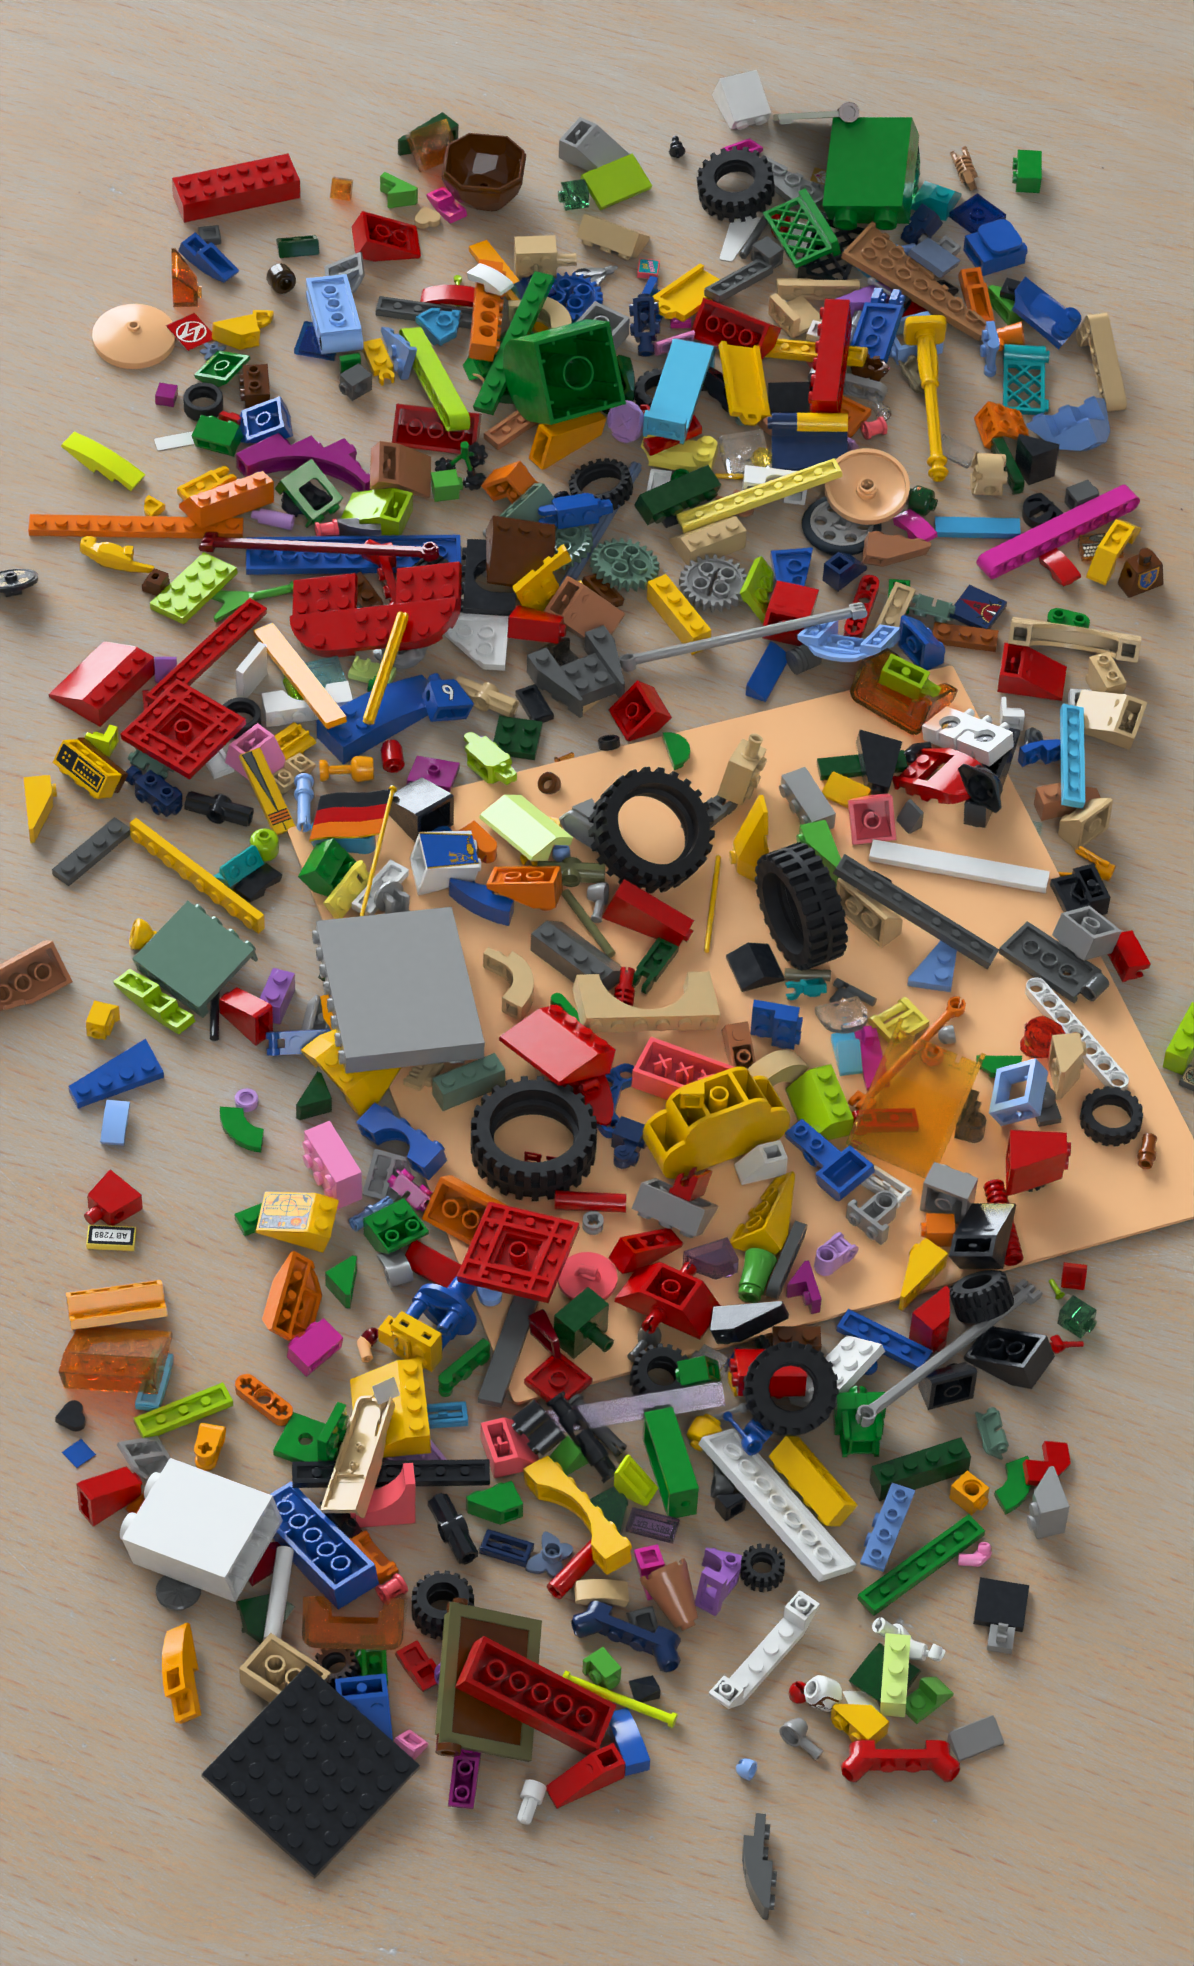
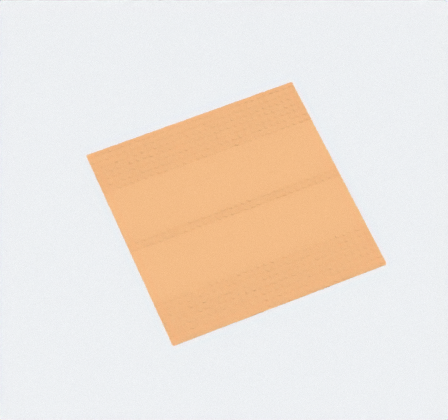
[288,666,1194,1405]

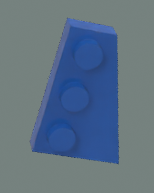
[770,547,813,586]

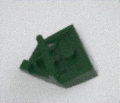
[236,1594,295,1644]

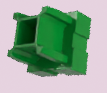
[833,1386,886,1457]

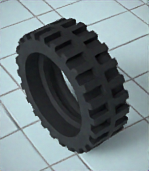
[588,767,715,893]
[755,842,848,971]
[471,1076,597,1201]

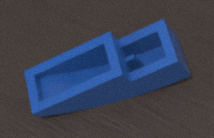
[178,232,239,283]
[449,878,514,926]
[607,1708,650,1776]

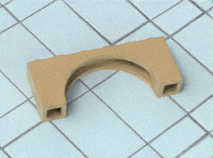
[1008,617,1141,663]
[572,971,720,1033]

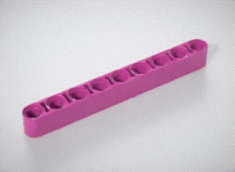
[976,484,1140,579]

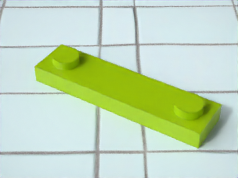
[134,1382,233,1438]

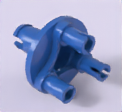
[406,1276,478,1351]

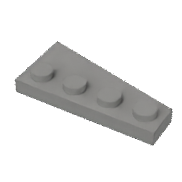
[767,157,824,210]

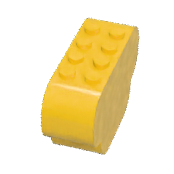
[643,1067,790,1179]

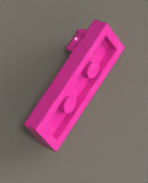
[854,1026,890,1091]

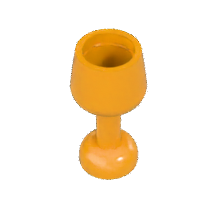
[319,756,374,782]

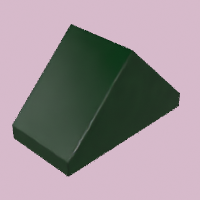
[296,1071,332,1120]

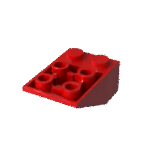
[762,580,819,646]
[997,642,1067,701]

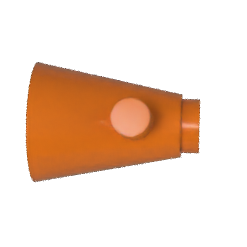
[996,321,1025,351]

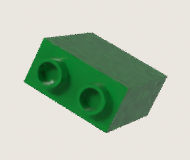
[822,117,919,230]

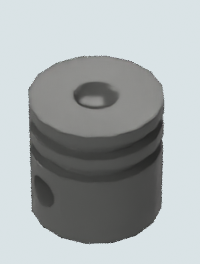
[786,644,822,675]

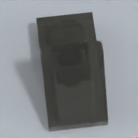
[539,638,579,666]

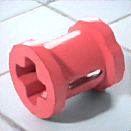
[861,416,888,440]
[314,519,339,536]
[375,1573,408,1605]

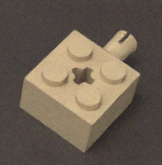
[514,235,577,283]
[717,734,767,805]

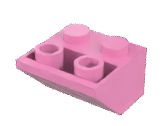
[225,723,286,780]

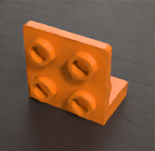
[974,401,1030,449]

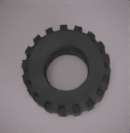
[950,1270,1014,1323]
[629,1343,689,1410]
[412,1570,474,1640]

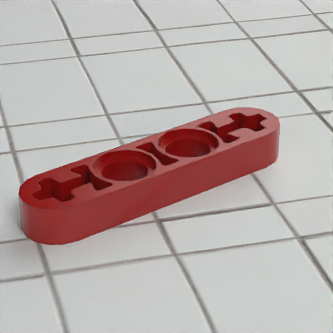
[843,575,880,638]

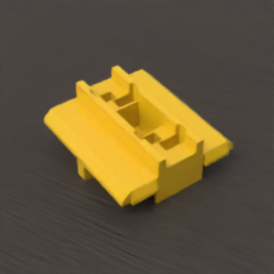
[274,722,317,760]

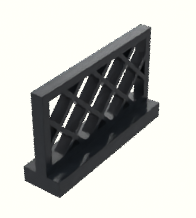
[797,212,865,280]

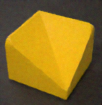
[680,1081,705,1108]

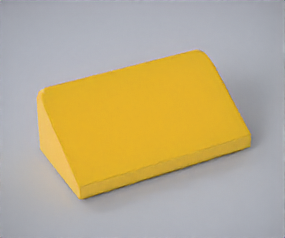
[822,772,871,809]

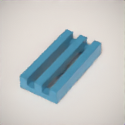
[427,1401,468,1429]

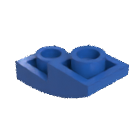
[1018,739,1061,767]

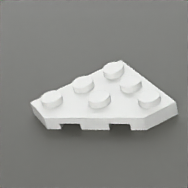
[443,613,509,671]

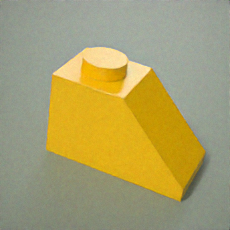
[212,314,260,350]

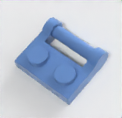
[980,321,1000,377]

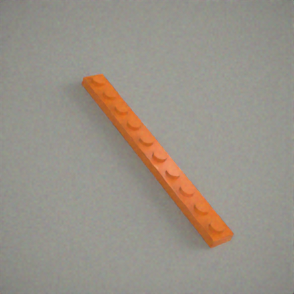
[28,514,244,539]

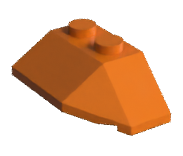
[262,1250,322,1341]

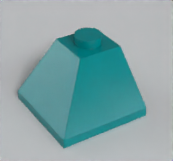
[911,181,962,221]

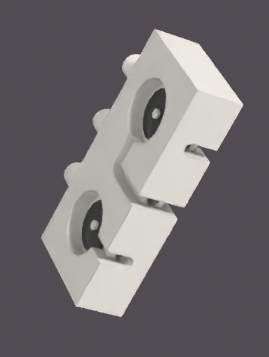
[922,706,1014,766]

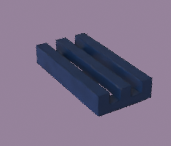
[479,1529,534,1568]

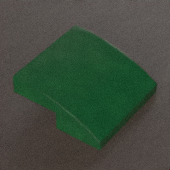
[849,1643,921,1703]

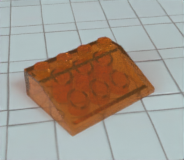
[59,1327,173,1394]

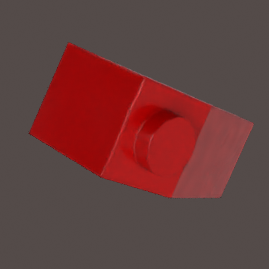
[608,1228,684,1274]

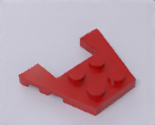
[640,405,702,456]

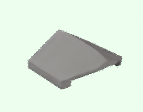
[324,252,365,294]
[362,1149,412,1202]
[117,1436,171,1481]

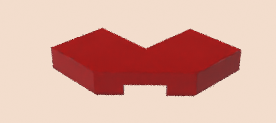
[1023,1441,1071,1486]

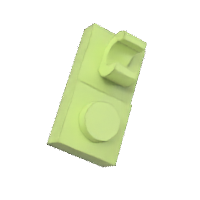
[348,656,396,684]

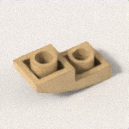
[272,753,316,794]
[574,1579,629,1607]

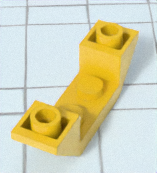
[1086,519,1141,585]

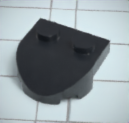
[281,481,332,517]

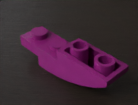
[448,1749,481,1809]

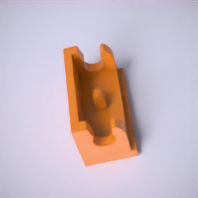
[350,1531,399,1584]

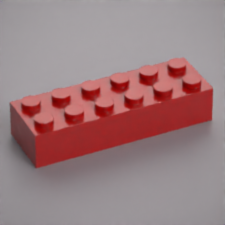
[172,153,301,223]
[808,299,852,413]
[455,1636,617,1756]

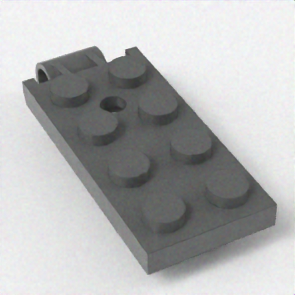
[999,921,1109,1004]

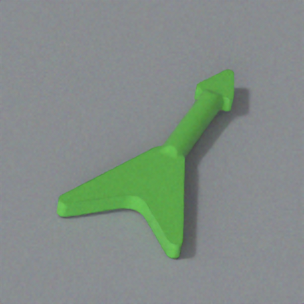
[211,581,293,622]

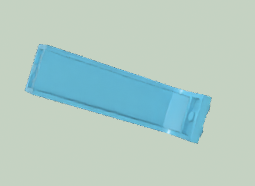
[643,338,717,444]

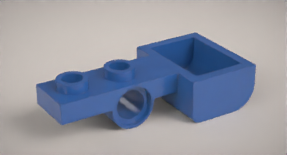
[785,1119,875,1201]

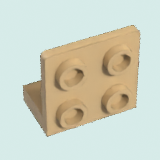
[768,293,822,338]

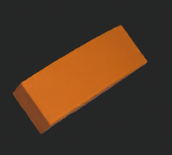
[958,267,995,321]

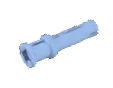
[294,773,314,832]

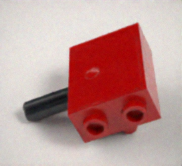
[729,1335,807,1399]

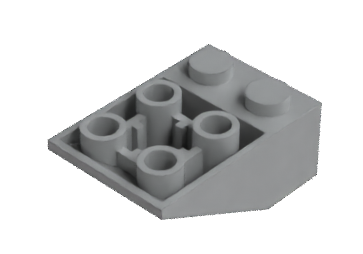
[559,117,629,171]

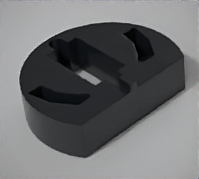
[1022,493,1063,528]

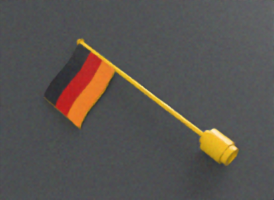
[309,786,397,916]

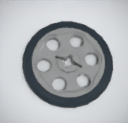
[802,496,882,555]

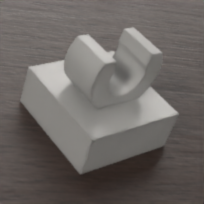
[987,1623,1015,1654]

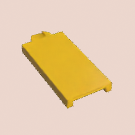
[653,264,720,322]
[718,341,771,426]

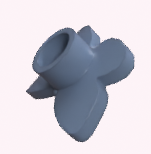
[525,1531,573,1578]

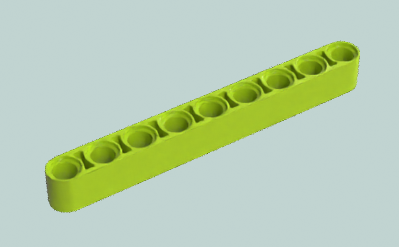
[399,327,470,432]

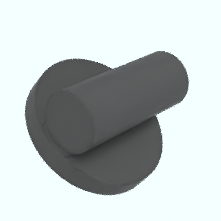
[1024,727,1043,745]

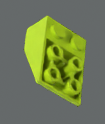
[340,488,413,536]

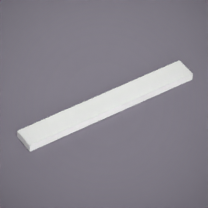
[869,839,1050,893]

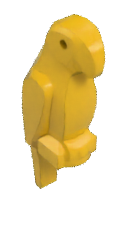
[80,536,154,573]

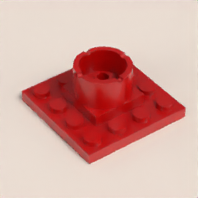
[120,679,246,780]
[457,1201,580,1303]

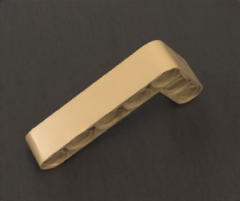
[1076,312,1127,412]

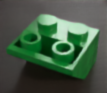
[298,838,359,897]
[363,1198,429,1254]

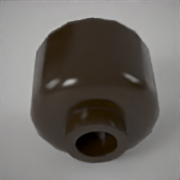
[266,263,296,294]

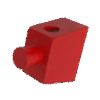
[84,1169,143,1226]

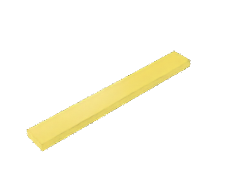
[676,458,843,533]

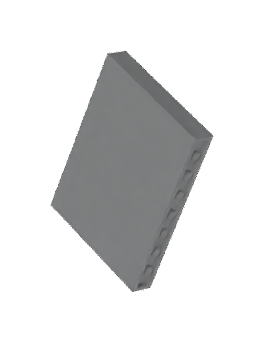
[312,907,485,1073]

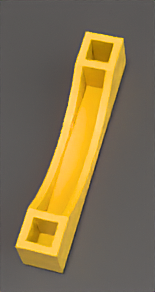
[523,1455,632,1575]

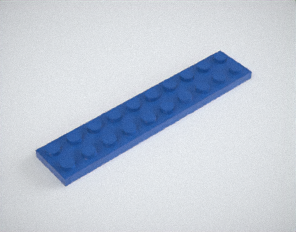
[246,535,461,575]

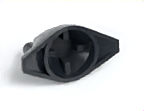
[958,764,1003,813]

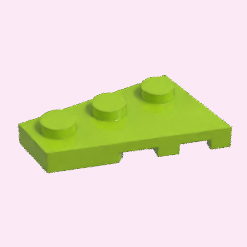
[740,556,774,624]

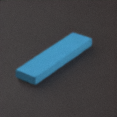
[934,517,1021,539]

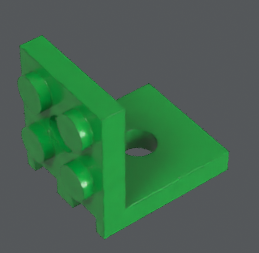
[273,1402,349,1462]

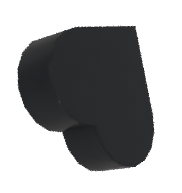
[55,1400,86,1432]

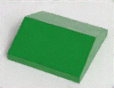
[194,350,251,387]

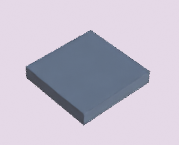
[908,237,961,278]

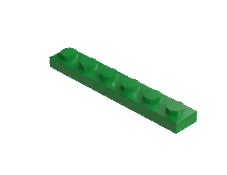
[857,1514,985,1616]

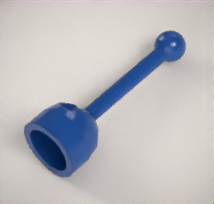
[723,1411,763,1456]

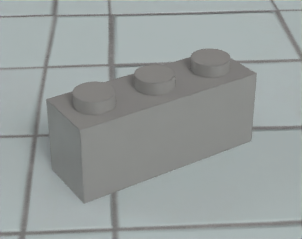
[779,767,836,829]

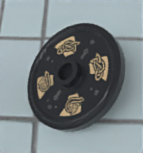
[0,569,38,597]

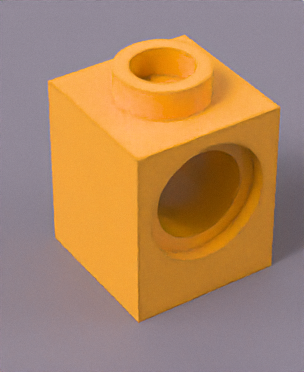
[949,1470,990,1516]

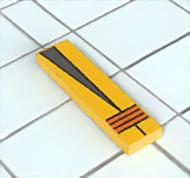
[239,747,295,836]

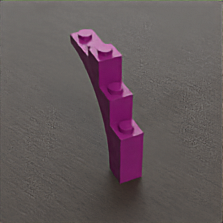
[236,433,372,492]

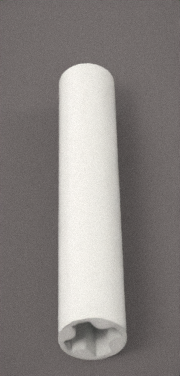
[263,1546,294,1640]

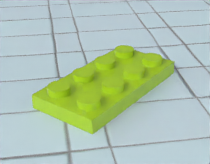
[149,552,238,625]

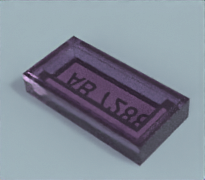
[626,1507,680,1544]

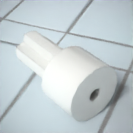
[517,1779,547,1825]

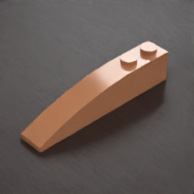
[0,940,73,1011]

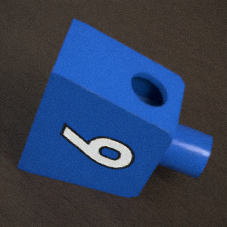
[422,673,474,722]

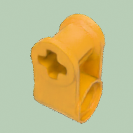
[194,1423,226,1471]

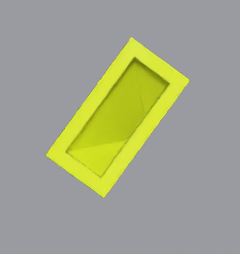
[613,1455,658,1506]

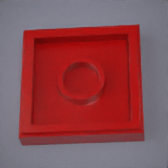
[524,1353,593,1402]

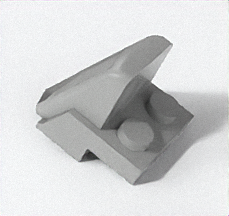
[559,798,598,852]

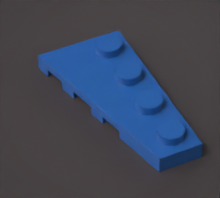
[68,1038,164,1109]

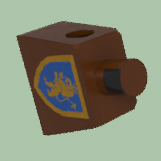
[1118,548,1164,598]

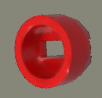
[789,1681,806,1704]

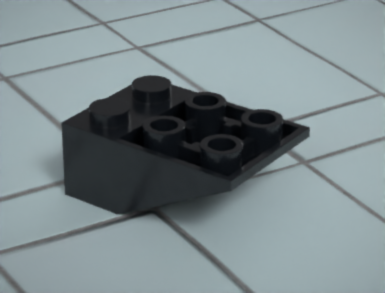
[949,1203,1016,1269]

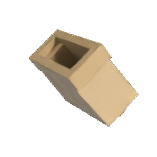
[1085,652,1127,694]

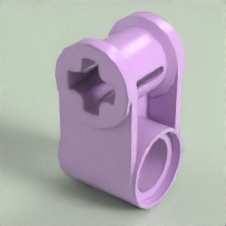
[814,1232,858,1276]

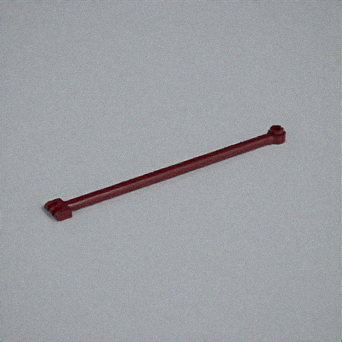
[199,532,439,561]

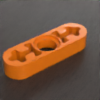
[235,1374,293,1426]

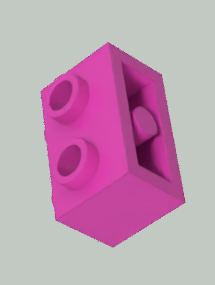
[287,1318,343,1377]

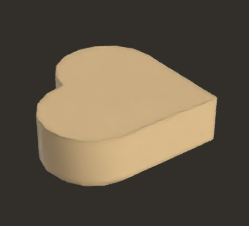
[415,206,441,229]

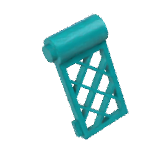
[1003,344,1050,415]

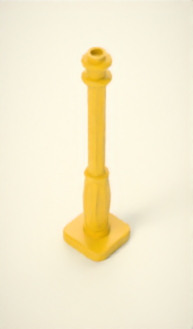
[903,315,949,482]

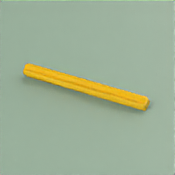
[363,612,409,725]

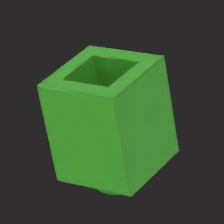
[431,469,463,502]

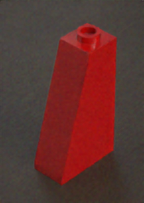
[602,879,695,946]

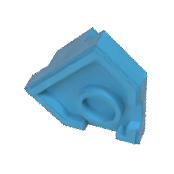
[415,308,461,346]

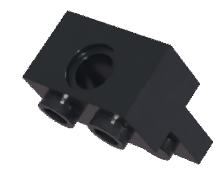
[1050,864,1111,915]

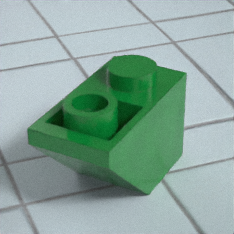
[466,1481,523,1525]

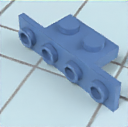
[860,1483,915,1572]

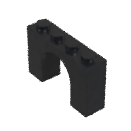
[460,539,516,616]

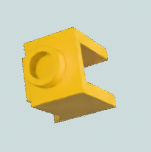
[86,1000,120,1040]

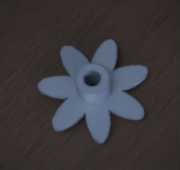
[200,341,226,360]

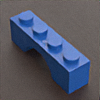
[356,1102,447,1180]

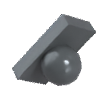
[1035,1082,1062,1127]

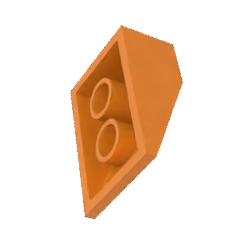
[486,866,563,911]

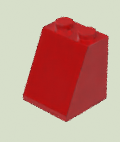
[1006,1130,1071,1196]

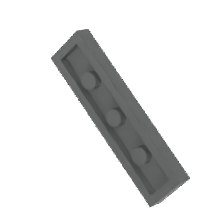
[704,259,773,303]
[52,817,130,886]

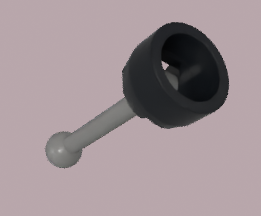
[867,277,912,313]

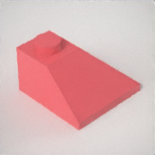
[848,793,896,845]

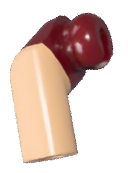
[357,1327,378,1362]

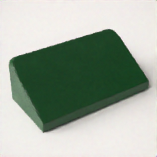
[276,235,319,258]

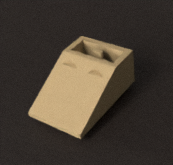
[1076,690,1148,750]

